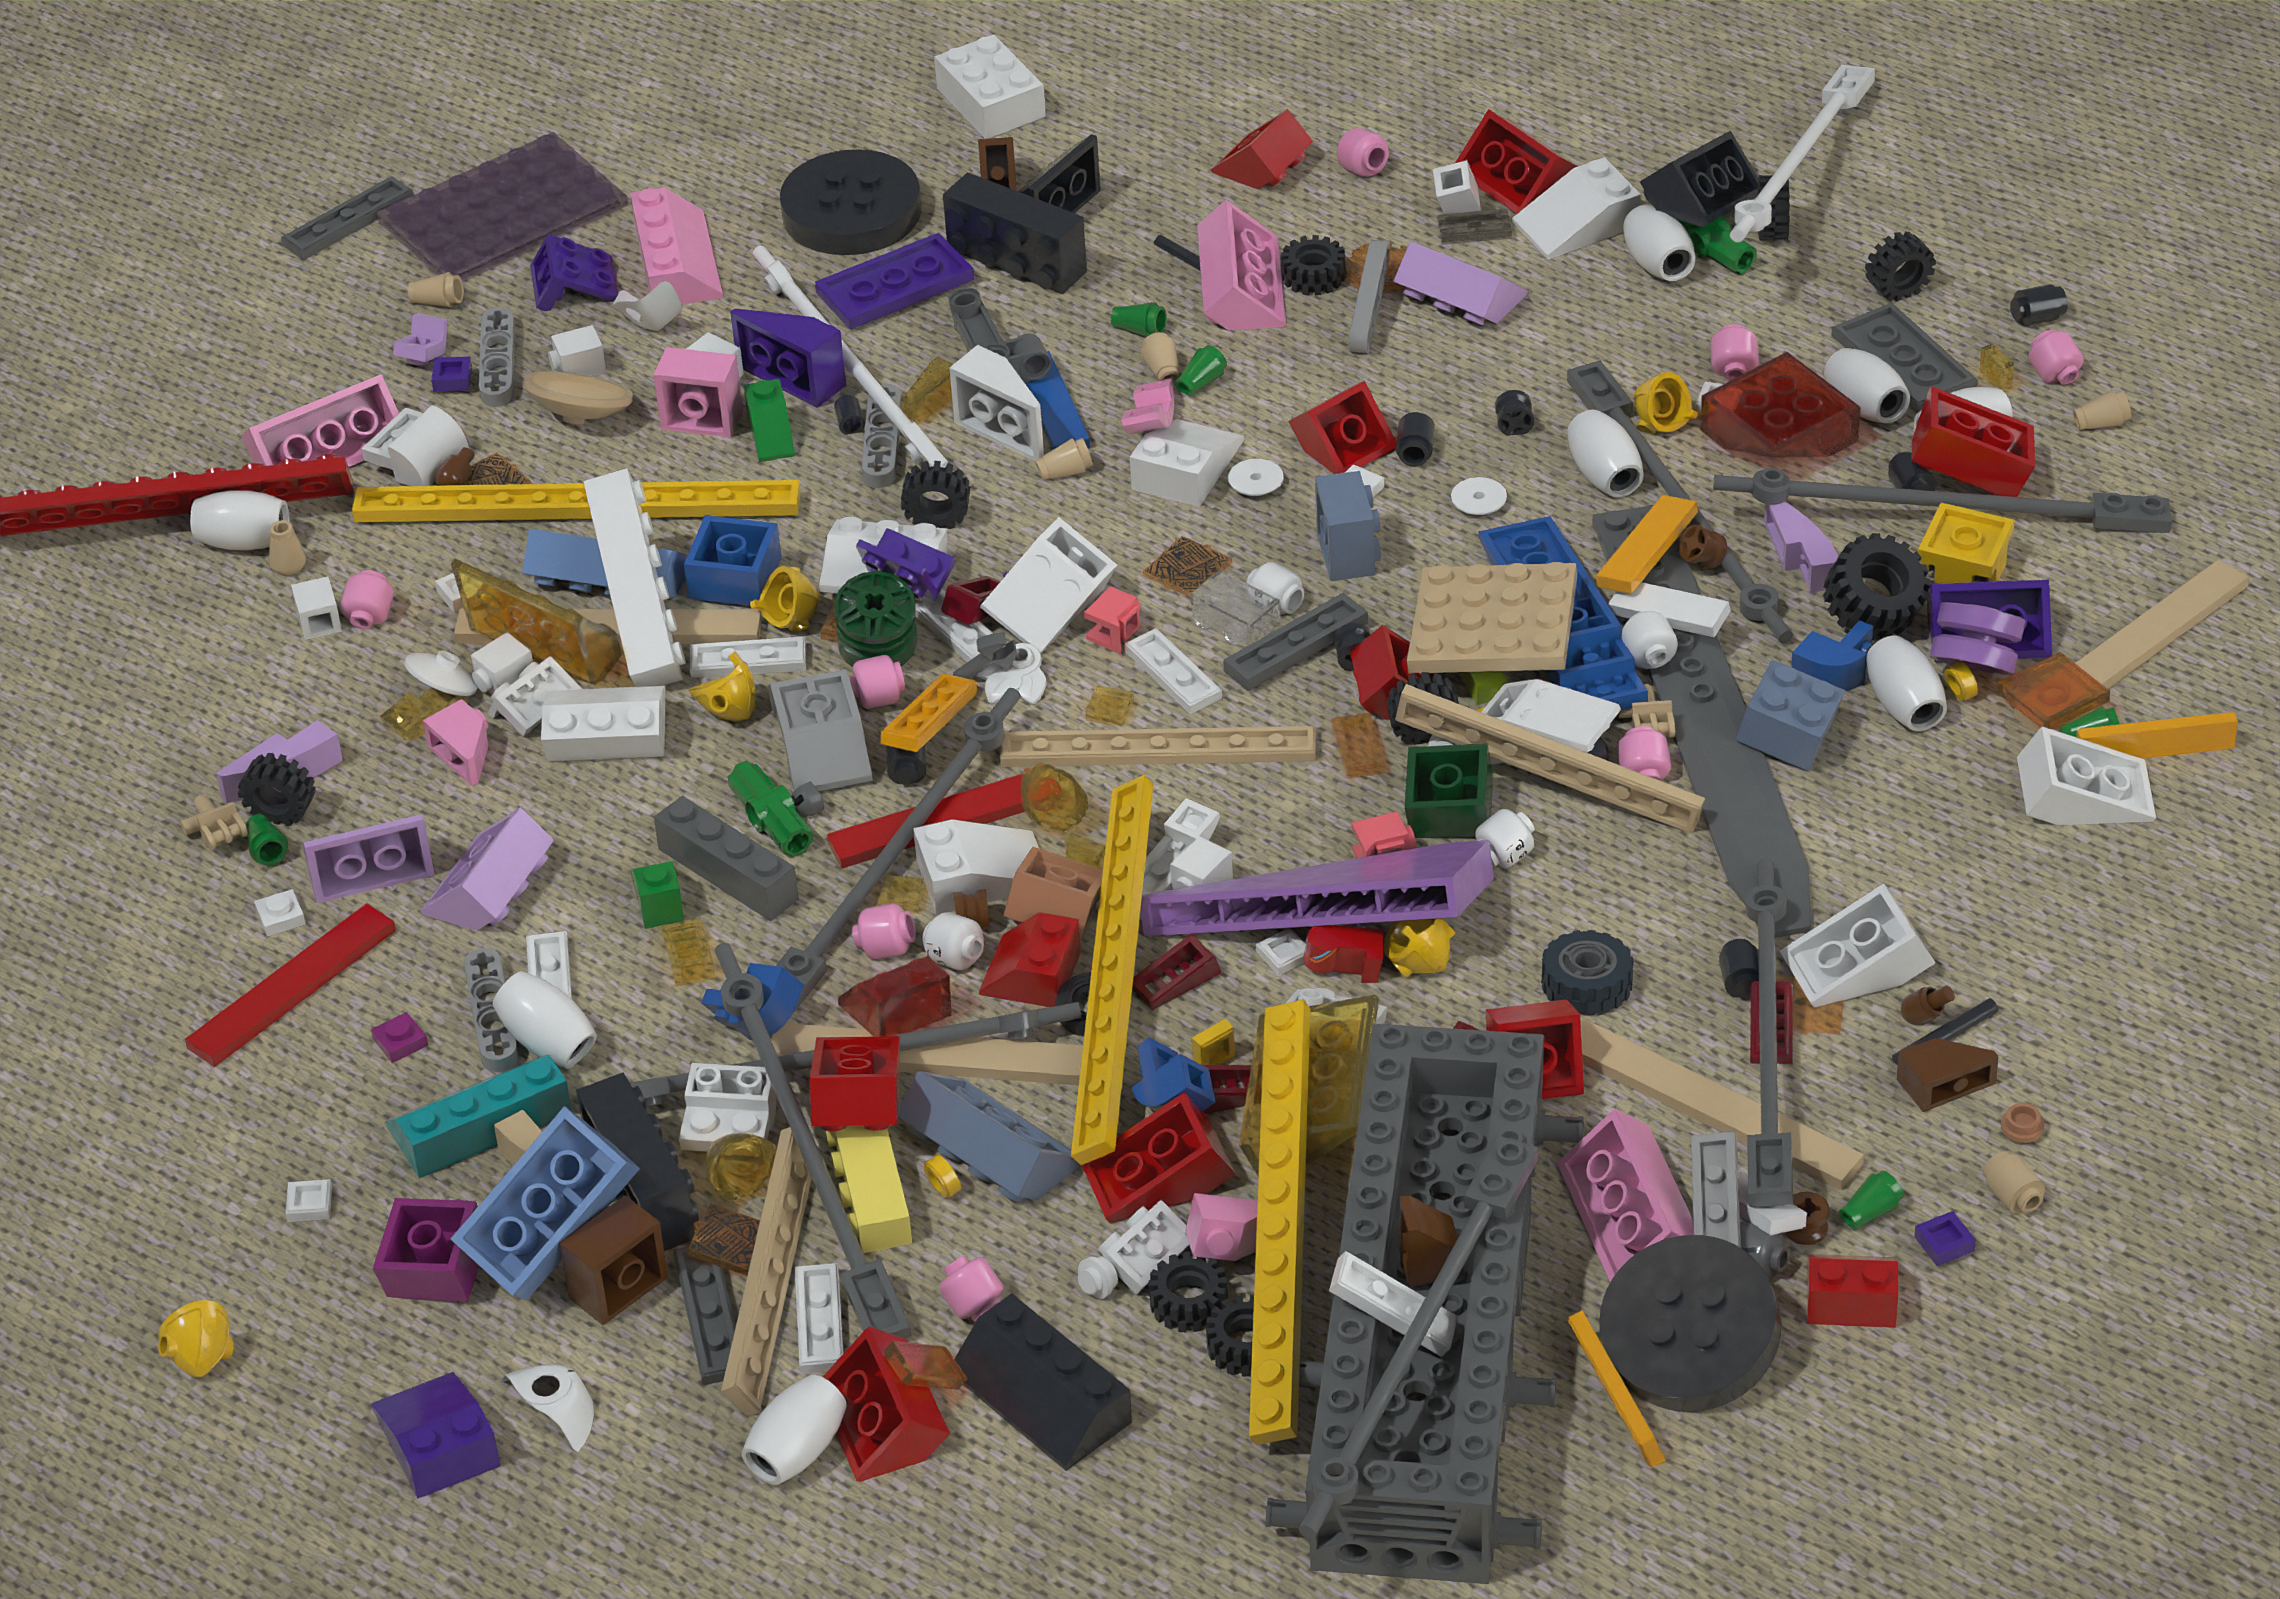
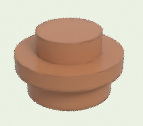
[2001,1103,2044,1143]

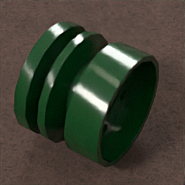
[834,571,917,667]

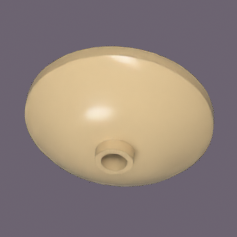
[523,372,633,424]

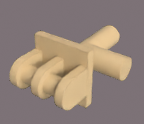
[1618,684,1675,737]
[180,795,248,850]

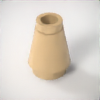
[408,272,464,308]
[1141,332,1180,384]
[2073,390,2132,431]
[1035,438,1093,481]
[269,520,306,576]

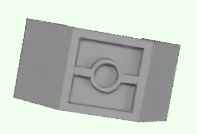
[767,669,873,791]

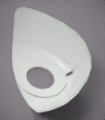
[613,281,682,331]
[501,1364,594,1452]

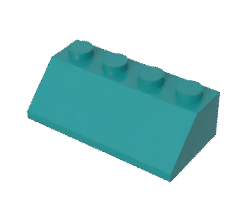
[385,1055,572,1178]

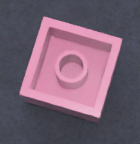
[653,347,743,438]

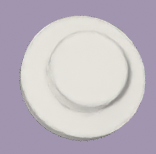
[1078,1257,1118,1300]

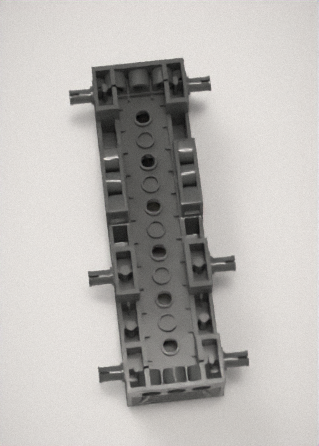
[1266,1023,1584,1584]

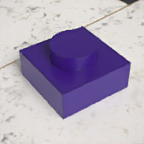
[431,356,472,392]
[1914,1211,1976,1266]

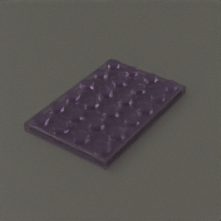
[377,132,628,282]

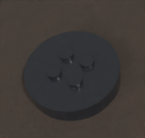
[780,149,921,255]
[1599,1235,1782,1412]

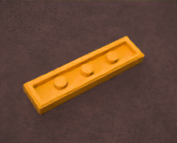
[1596,495,1698,594]
[880,673,978,752]
[2076,712,2238,759]
[1568,1310,1666,1467]

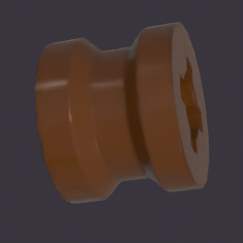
[1678,524,1727,569]
[954,889,990,930]
[1785,1191,1829,1245]

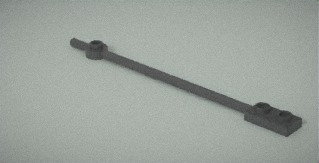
[1567,360,1793,643]
[1713,468,2172,533]
[776,688,1021,1013]
[1745,859,1793,1207]
[715,943,912,1338]
[630,1002,1081,1106]
[1299,1135,1539,1539]

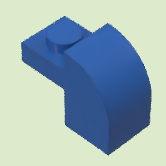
[1791,620,1874,691]
[701,963,804,1040]
[1131,1037,1215,1111]

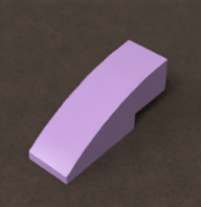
[1764,501,1838,593]
[216,720,343,803]

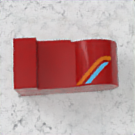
[1303,925,1383,983]

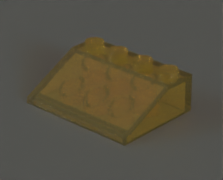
[451,559,622,687]
[1239,994,1379,1177]

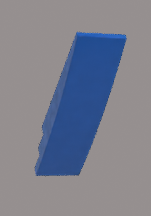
[1478,516,1648,710]

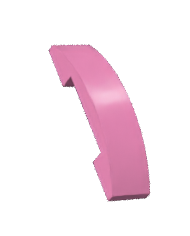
[1121,378,1174,434]

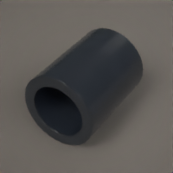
[834,395,865,435]

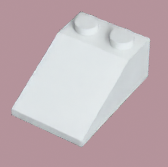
[1512,157,1641,259]
[949,345,1044,461]
[1130,419,1244,507]
[2017,727,2156,825]
[913,820,1039,915]
[1780,884,1935,1008]

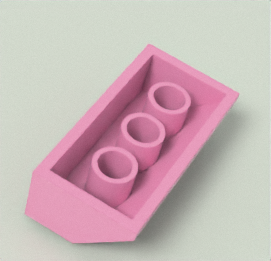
[630,187,723,305]
[1197,200,1286,330]
[241,374,399,467]
[1557,1109,1694,1282]

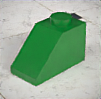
[743,379,795,463]
[630,861,684,929]

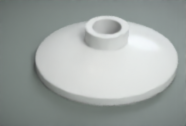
[404,651,478,696]

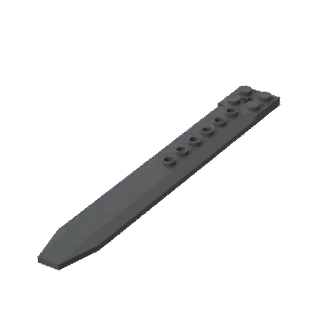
[1592,505,1811,938]

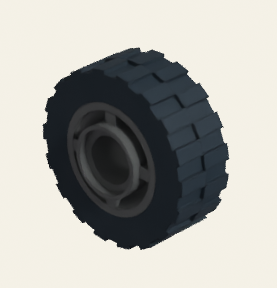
[1541,930,1634,1015]

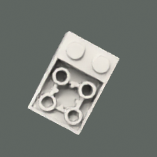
[980,517,1117,654]
[1481,679,1621,765]

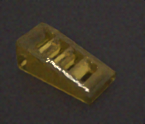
[902,357,953,425]
[660,918,716,987]

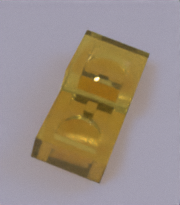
[380,687,471,740]

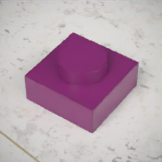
[371,1012,428,1063]

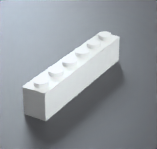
[583,468,685,687]

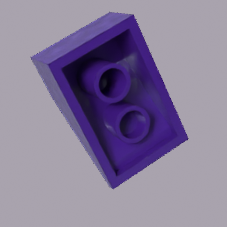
[730,308,846,408]
[371,1372,501,1499]

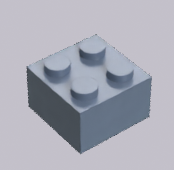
[1315,471,1381,581]
[1735,660,1845,771]

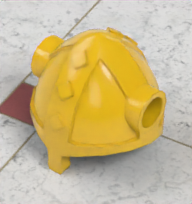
[1633,372,1698,435]
[750,565,820,632]
[688,651,756,722]
[1384,918,1456,978]
[158,1300,234,1377]

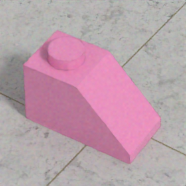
[423,699,488,786]
[1185,1193,1258,1261]

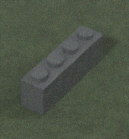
[654,795,799,921]

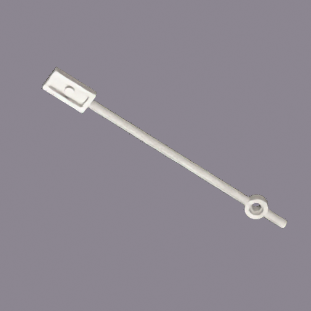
[1730,65,1875,242]
[753,246,948,468]

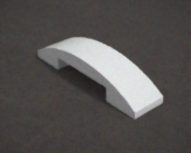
[1096,798,1220,921]

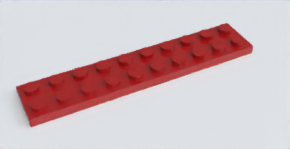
[0,454,355,536]

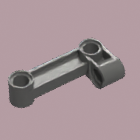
[948,288,1052,383]

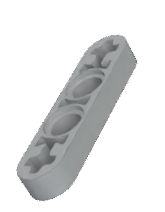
[1349,240,1390,354]
[479,307,515,407]
[862,384,902,488]
[464,948,519,1072]

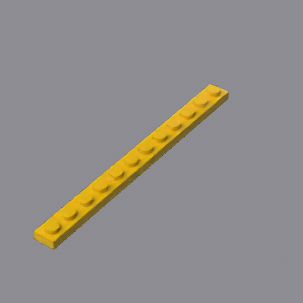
[352,480,801,522]
[1071,775,1154,1165]
[1249,999,1311,1445]

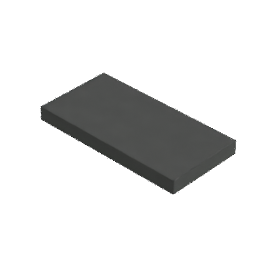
[1831,303,1978,413]

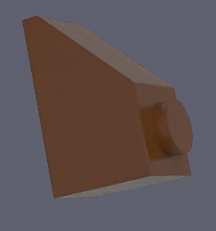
[978,137,1017,191]
[1897,1038,1999,1112]
[1399,1195,1468,1287]

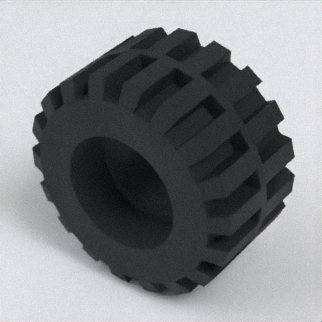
[1823,533,1930,641]

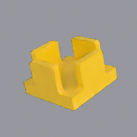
[1918,502,2015,584]

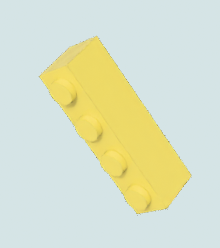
[825,1126,912,1253]

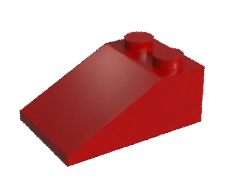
[810,1036,900,1131]
[1081,1092,1236,1223]

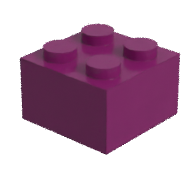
[373,1198,479,1302]

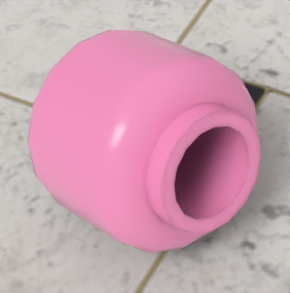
[1337,128,1389,177]
[1710,324,1759,381]
[2028,330,2084,385]
[340,570,394,629]
[849,655,905,709]
[1616,726,1672,781]
[852,903,916,959]
[939,1255,1004,1322]

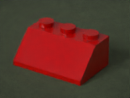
[1454,109,1578,214]
[1912,386,2035,497]
[823,1326,950,1482]

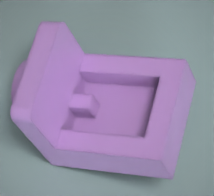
[393,313,448,365]

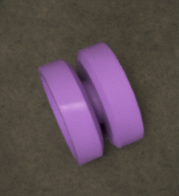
[1929,602,2025,675]

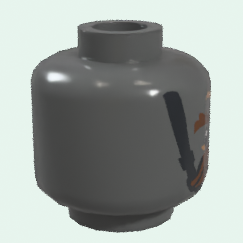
[1740,1220,1789,1281]

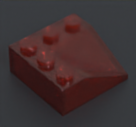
[1700,352,1861,458]

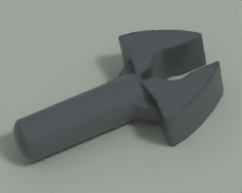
[953,632,1017,679]

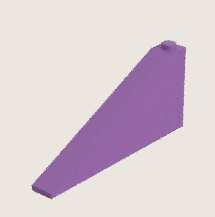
[1140,840,1494,936]

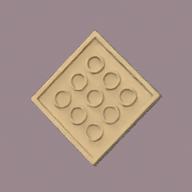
[1407,562,1577,673]

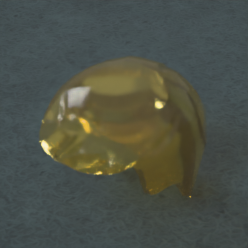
[1020,763,1088,833]
[705,1132,777,1200]

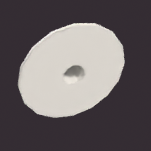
[1228,459,1284,496]
[1451,477,1507,515]

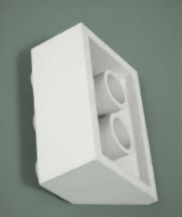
[819,517,947,601]
[541,686,665,761]

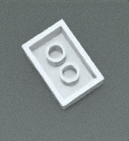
[934,34,1046,139]

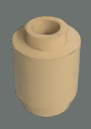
[1983,1151,2045,1214]

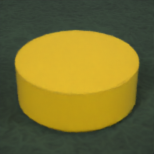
[1944,660,1978,702]
[924,1155,961,1199]

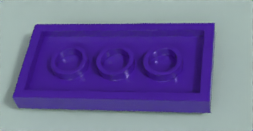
[815,232,975,330]

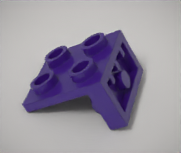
[530,234,618,311]
[856,528,956,601]

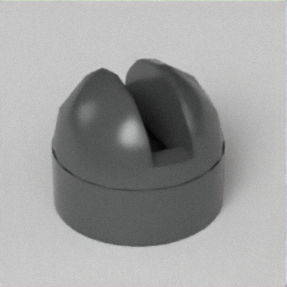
[791,781,824,816]

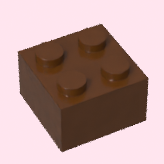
[559,1195,668,1325]

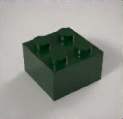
[1404,743,1493,838]

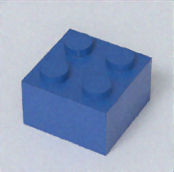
[684,515,782,606]

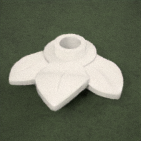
[975,643,1046,705]

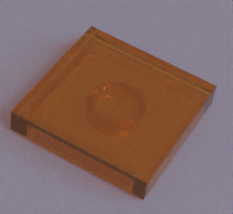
[1997,652,2110,729]

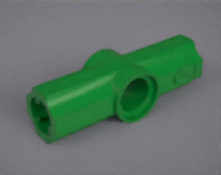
[1677,217,1757,274]
[727,760,814,857]

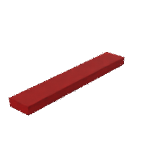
[827,765,1065,869]
[185,903,396,1067]

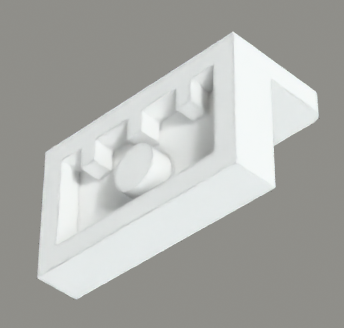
[488,656,582,737]
[1098,1200,1190,1295]

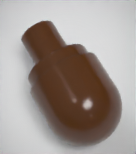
[435,447,475,486]
[1901,985,1955,1025]

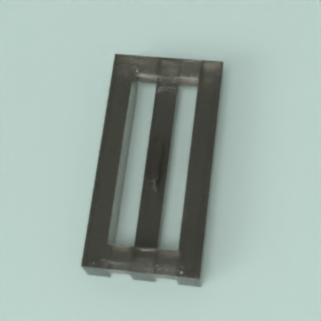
[1437,209,1512,245]

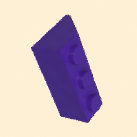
[1927,579,2052,662]

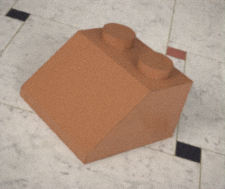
[1003,847,1103,941]

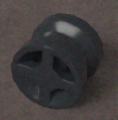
[1495,390,1534,436]
[1333,623,1371,671]

